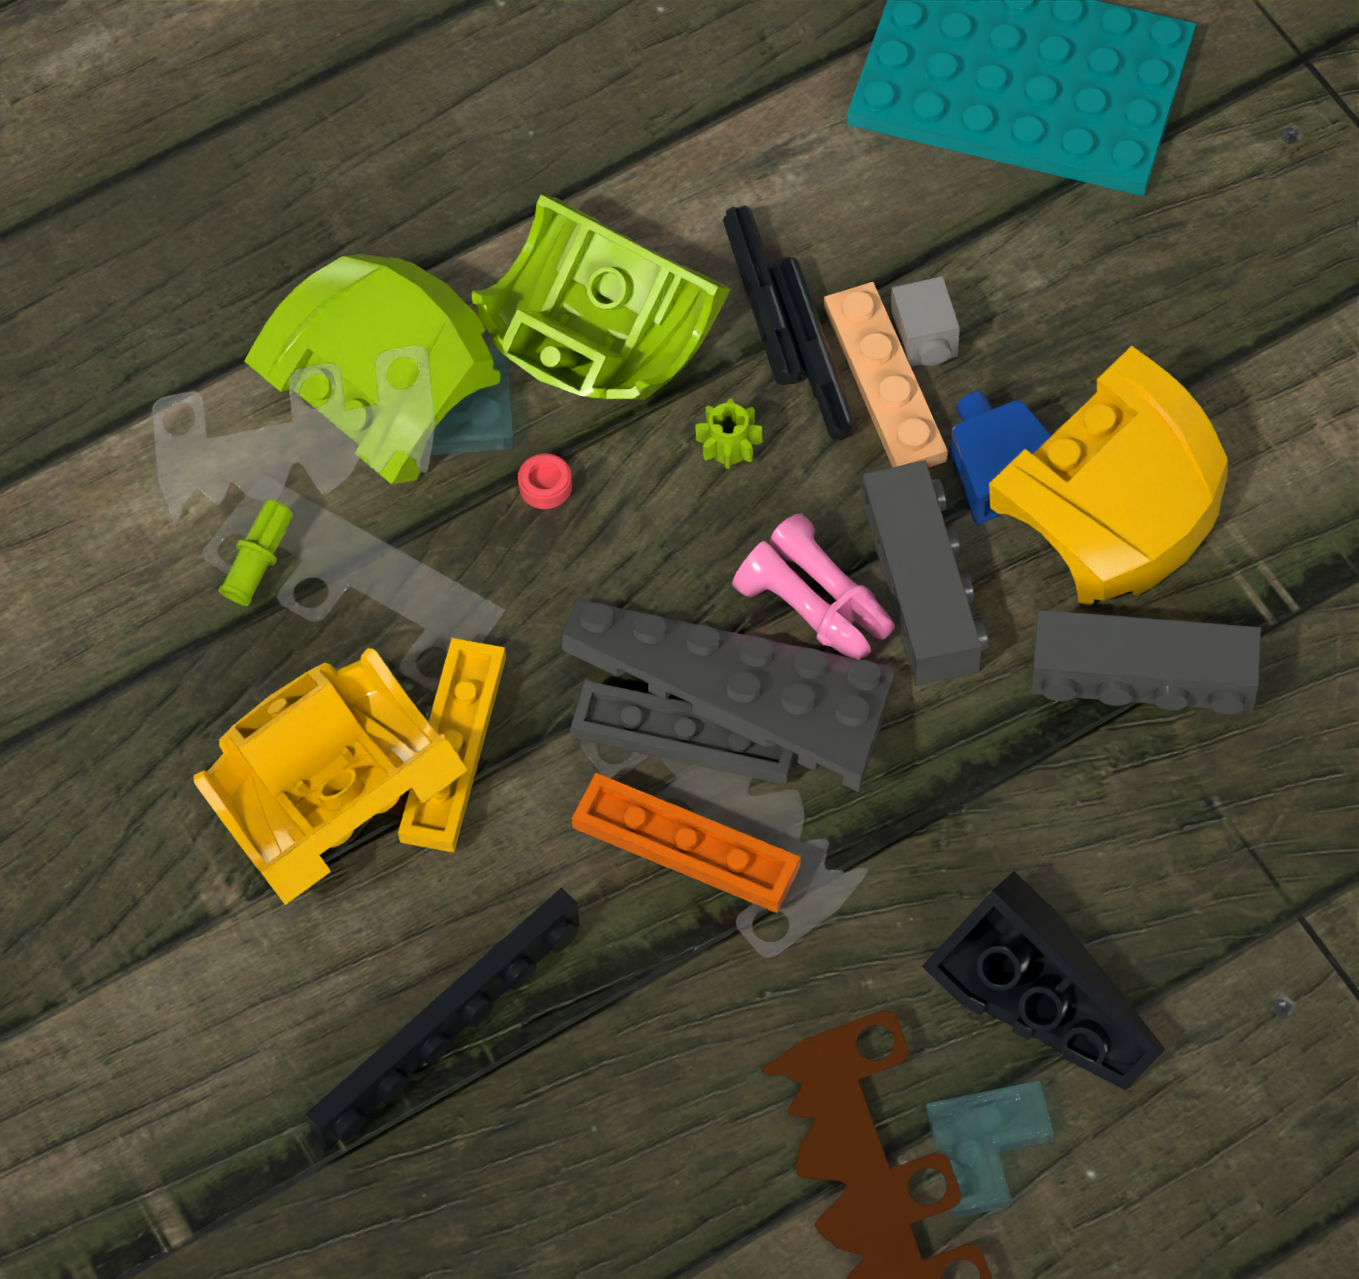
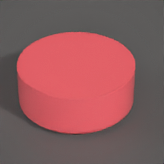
[518,453,572,509]

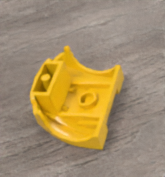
[989,346,1228,606]
[194,648,468,905]

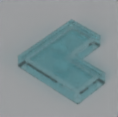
[926,1080,1054,1219]

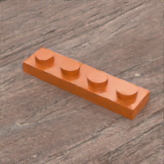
[572,773,801,913]

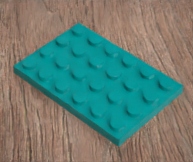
[847,0,1196,196]

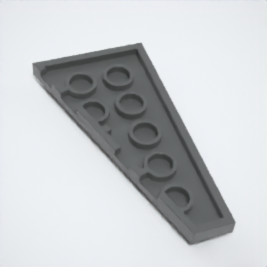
[562,599,896,792]

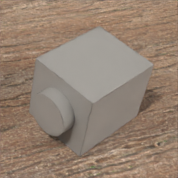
[891,276,960,367]

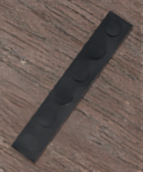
[306,887,580,1150]

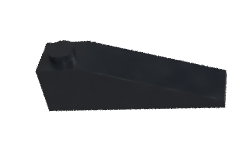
[922,871,1165,1090]

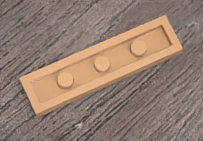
[824,282,948,468]

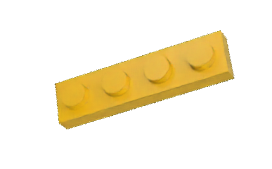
[398,638,506,853]

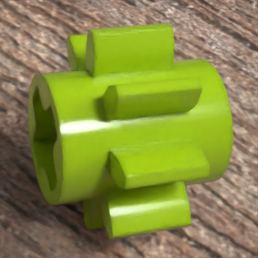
[695,399,763,469]

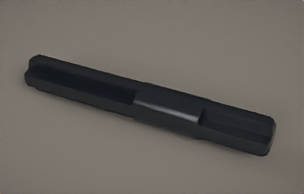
[723,205,805,386]
[771,257,857,440]

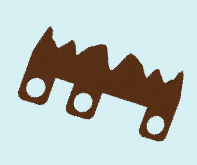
[761,1010,993,1279]

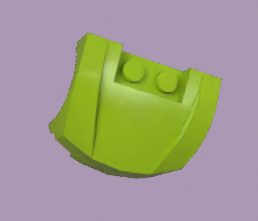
[472,195,731,400]
[244,254,501,484]

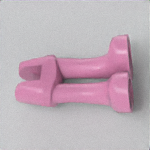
[732,513,895,660]

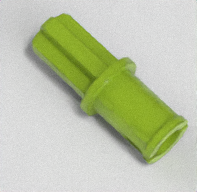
[218,499,293,606]

